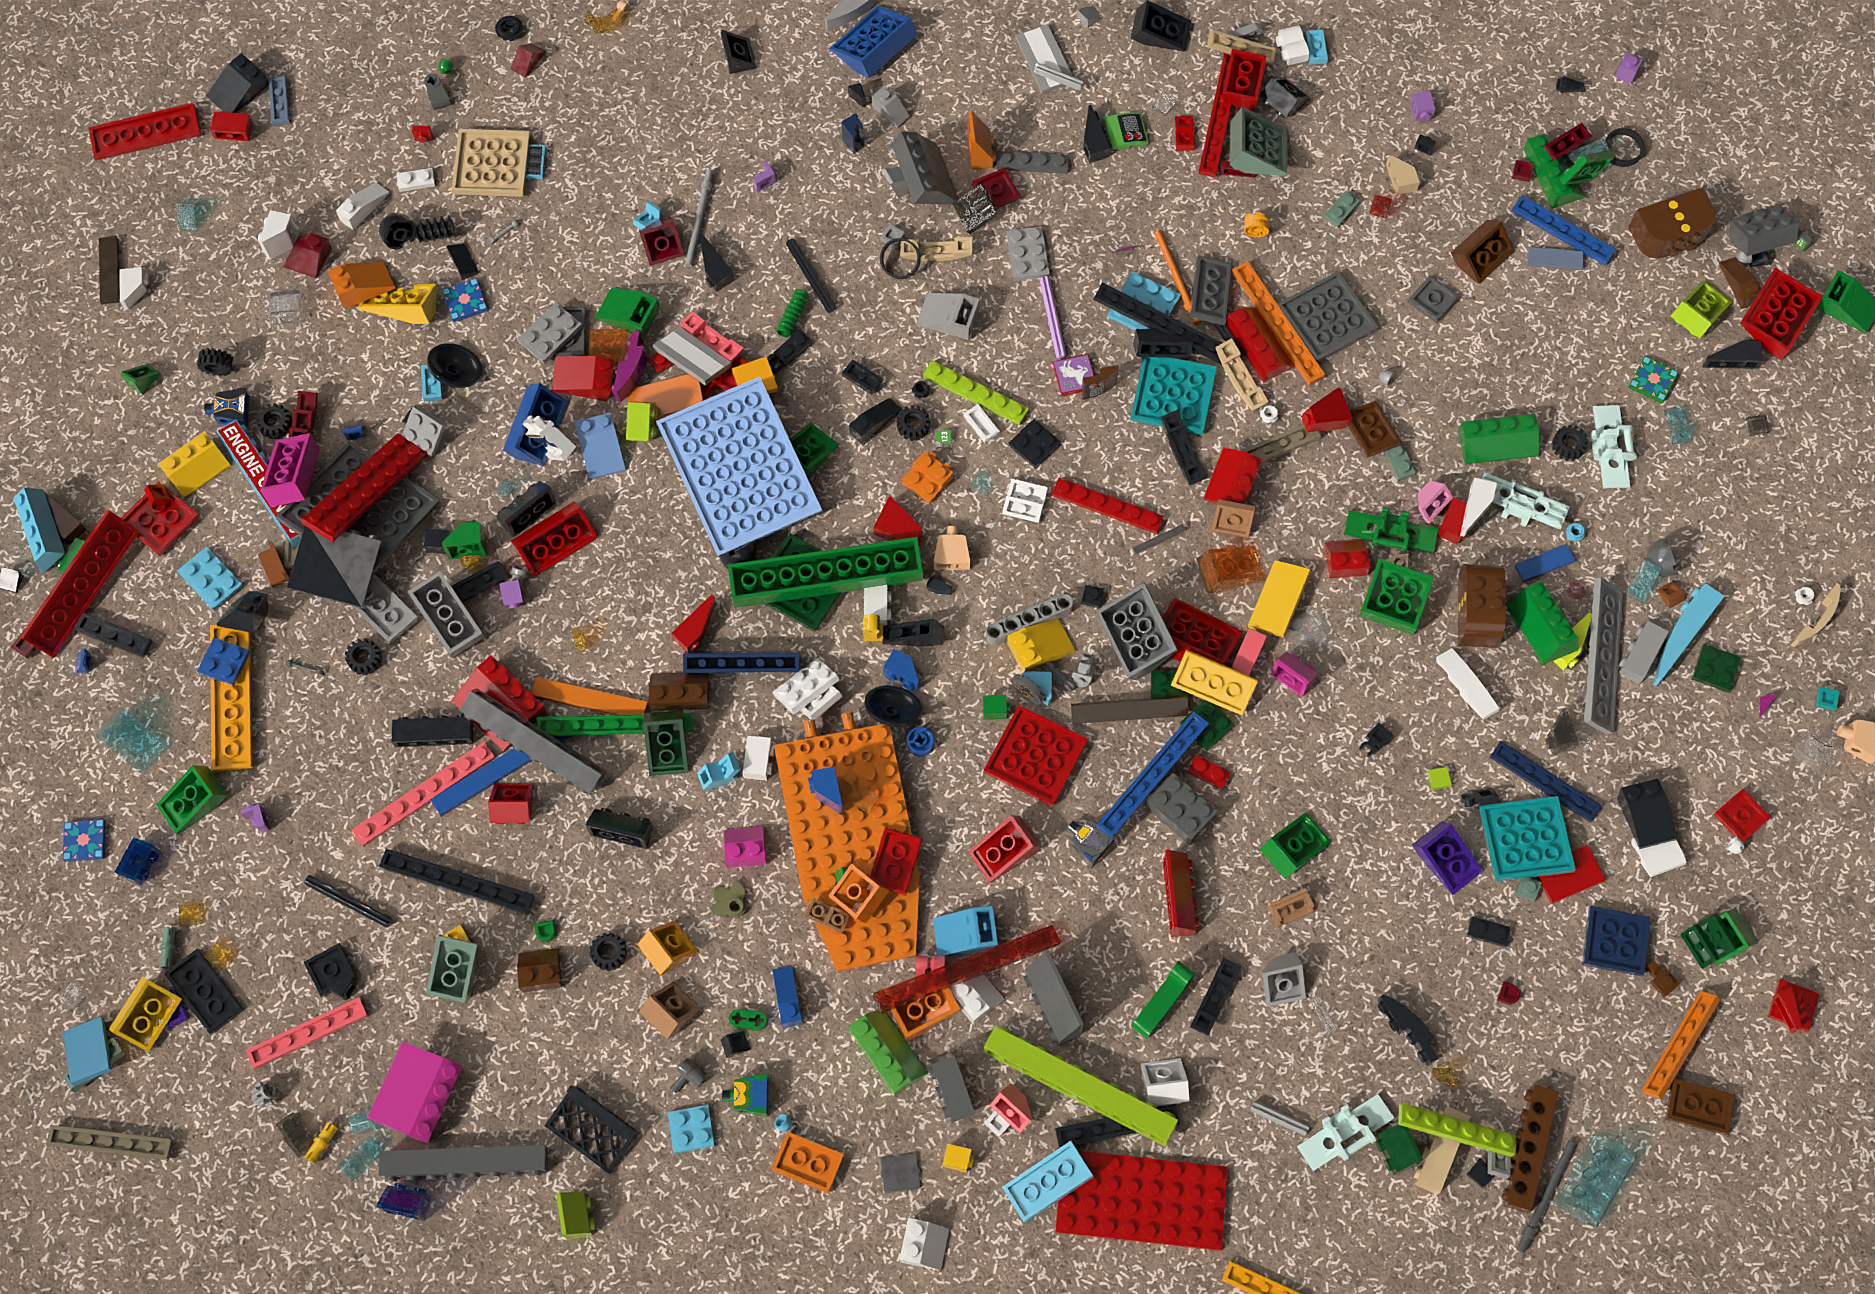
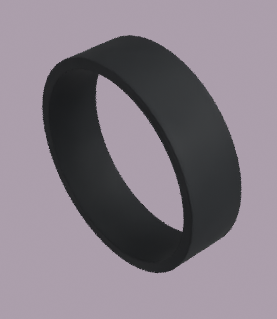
[1603,128,1644,167]
[880,238,921,279]

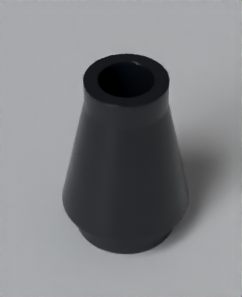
[1556,75,1584,93]

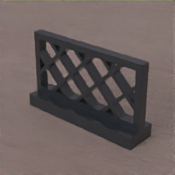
[544,1085,640,1174]

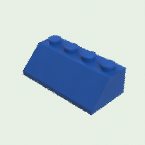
[502,383,568,466]

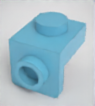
[633,201,662,230]

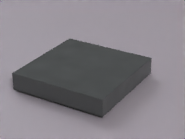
[1408,275,1459,323]

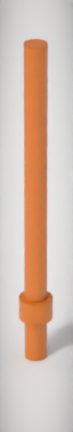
[1154,230,1200,324]

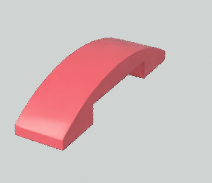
[680,311,744,362]

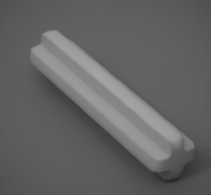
[1034,63,1084,90]
[1250,1101,1309,1135]

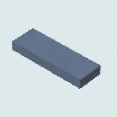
[268,76,290,126]
[1527,247,1583,270]

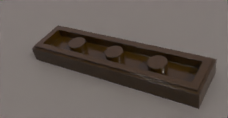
[99,236,120,304]

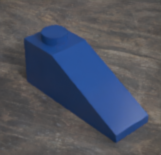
[772,966,803,1029]

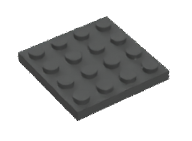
[1277,271,1378,363]

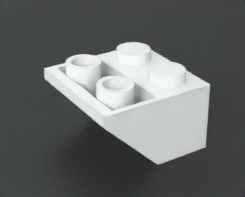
[258,210,299,260]

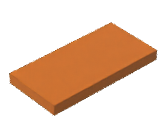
[627,374,704,420]

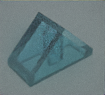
[176,198,202,231]

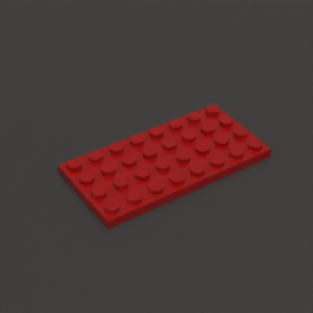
[1055,1150,1227,1251]

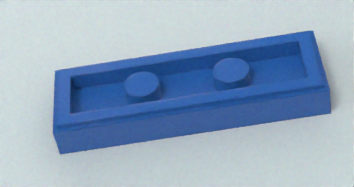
[1514,545,1575,583]

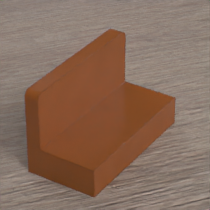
[258,541,289,587]

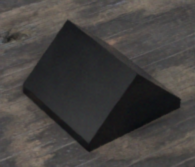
[720,30,756,74]

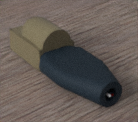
[911,574,953,595]

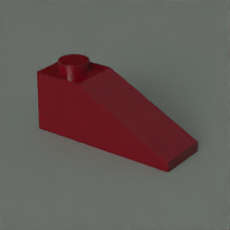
[1544,123,1593,161]

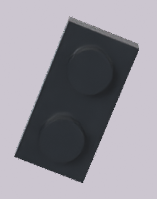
[842,359,883,395]
[1466,917,1511,947]

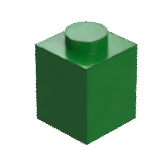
[983,695,1010,720]

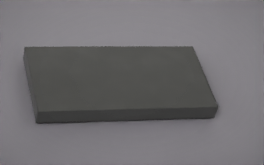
[1189,255,1233,325]

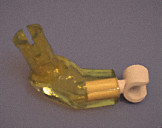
[584,0,629,34]

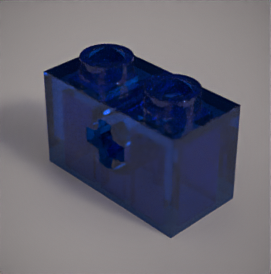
[114,837,160,886]

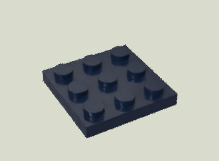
[1582,906,1650,976]

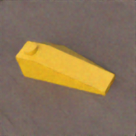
[358,284,437,324]

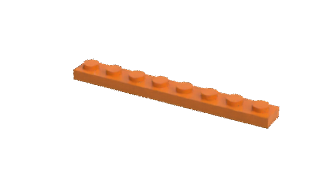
[1232,261,1325,386]

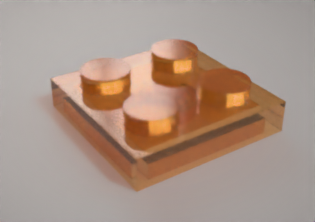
[589,329,627,365]

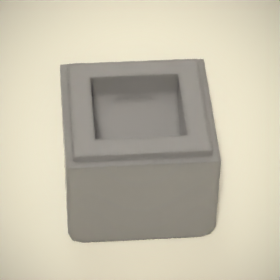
[1077,6,1101,28]

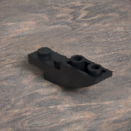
[1377,994,1438,1066]

